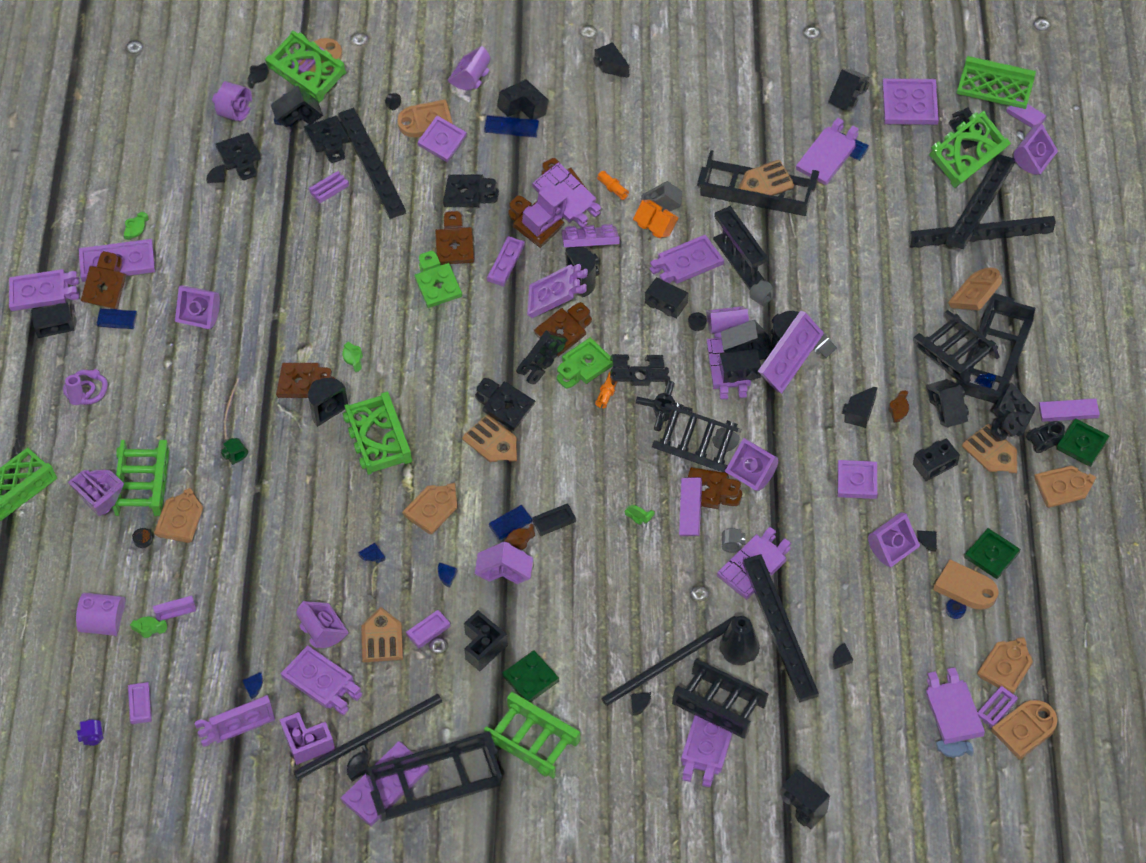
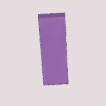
[487,236,525,286]
[1039,399,1100,422]
[679,478,702,536]

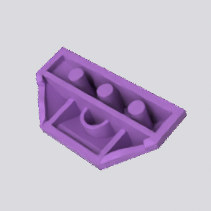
[68,470,124,517]

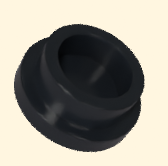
[385,93,401,110]

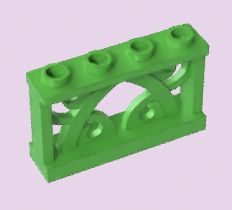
[265,30,347,103]
[928,111,1011,188]
[342,391,412,475]

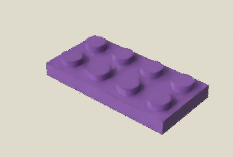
[79,239,155,282]
[758,311,824,394]
[341,742,429,827]

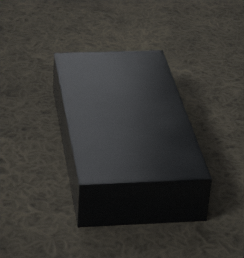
[532,503,576,536]

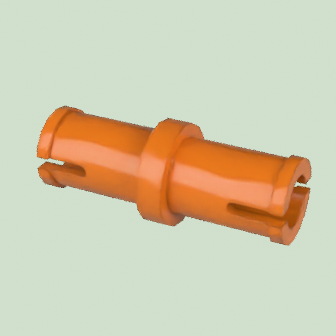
[597,170,629,200]
[595,372,617,409]

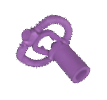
[63,369,108,405]

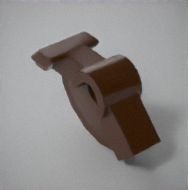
[888,390,909,423]
[505,524,535,550]

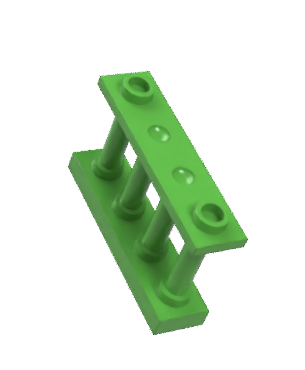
[111,440,170,516]
[484,692,581,779]

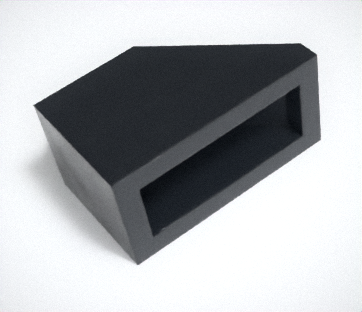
[593,42,629,78]
[842,387,878,428]

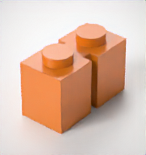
[633,199,679,238]

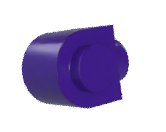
[77,720,103,746]

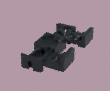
[610,354,670,386]

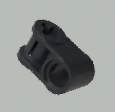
[1026,421,1065,453]

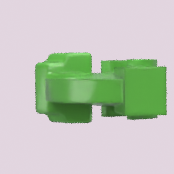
[124,212,149,240]
[342,342,363,372]
[625,505,655,525]
[130,616,168,638]

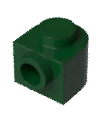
[220,438,248,465]

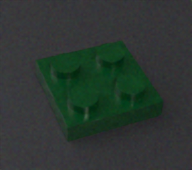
[1056,418,1110,467]
[965,528,1021,580]
[502,650,559,703]

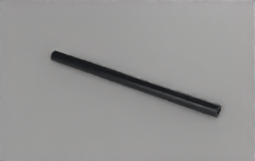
[601,616,736,706]
[293,694,442,780]

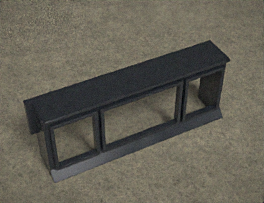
[697,150,820,216]
[958,293,1036,404]
[366,731,502,822]

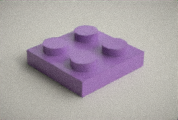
[417,116,467,163]
[838,460,877,499]

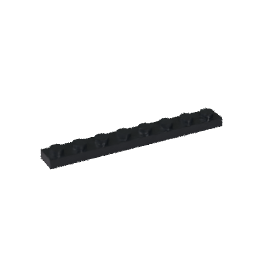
[338,107,406,220]
[946,154,1015,250]
[908,216,1056,248]
[742,554,819,703]

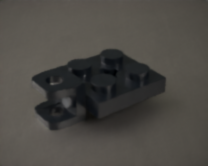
[303,115,349,163]
[215,132,261,180]
[443,174,499,207]
[516,330,568,385]
[475,378,536,431]
[991,382,1036,441]

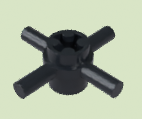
[636,381,693,431]

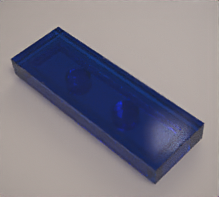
[484,115,539,138]

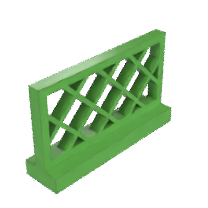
[957,56,1036,109]
[0,448,58,521]

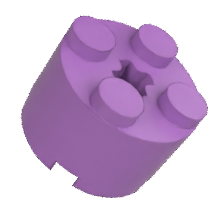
[212,81,252,121]

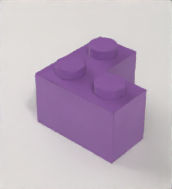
[522,183,567,236]
[475,542,533,584]
[280,712,335,765]

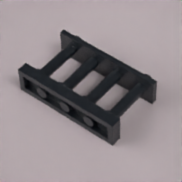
[713,205,768,290]
[914,310,1000,385]
[652,402,742,473]
[671,659,769,739]

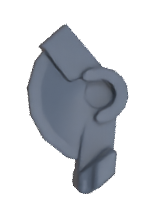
[936,740,974,758]

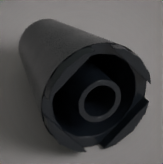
[720,616,760,666]

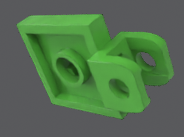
[414,251,462,308]
[557,337,613,389]

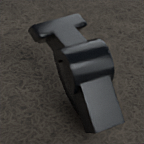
[248,63,268,89]
[347,745,371,782]

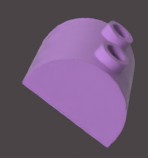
[447,46,490,90]
[1014,123,1058,174]
[175,285,220,329]
[706,306,749,337]
[725,438,778,491]
[868,512,920,567]
[76,593,126,636]
[296,601,349,648]

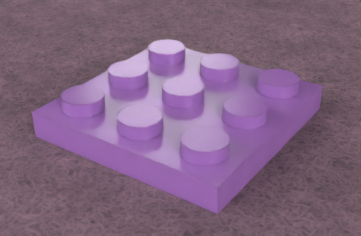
[882,79,938,125]
[561,224,619,247]

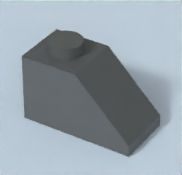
[641,181,682,212]

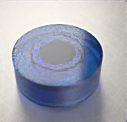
[946,599,967,619]

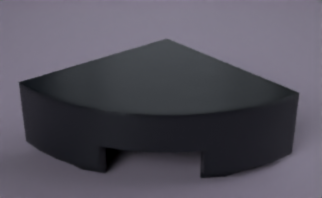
[206,165,225,183]
[916,530,937,552]
[833,643,854,669]
[631,693,651,716]

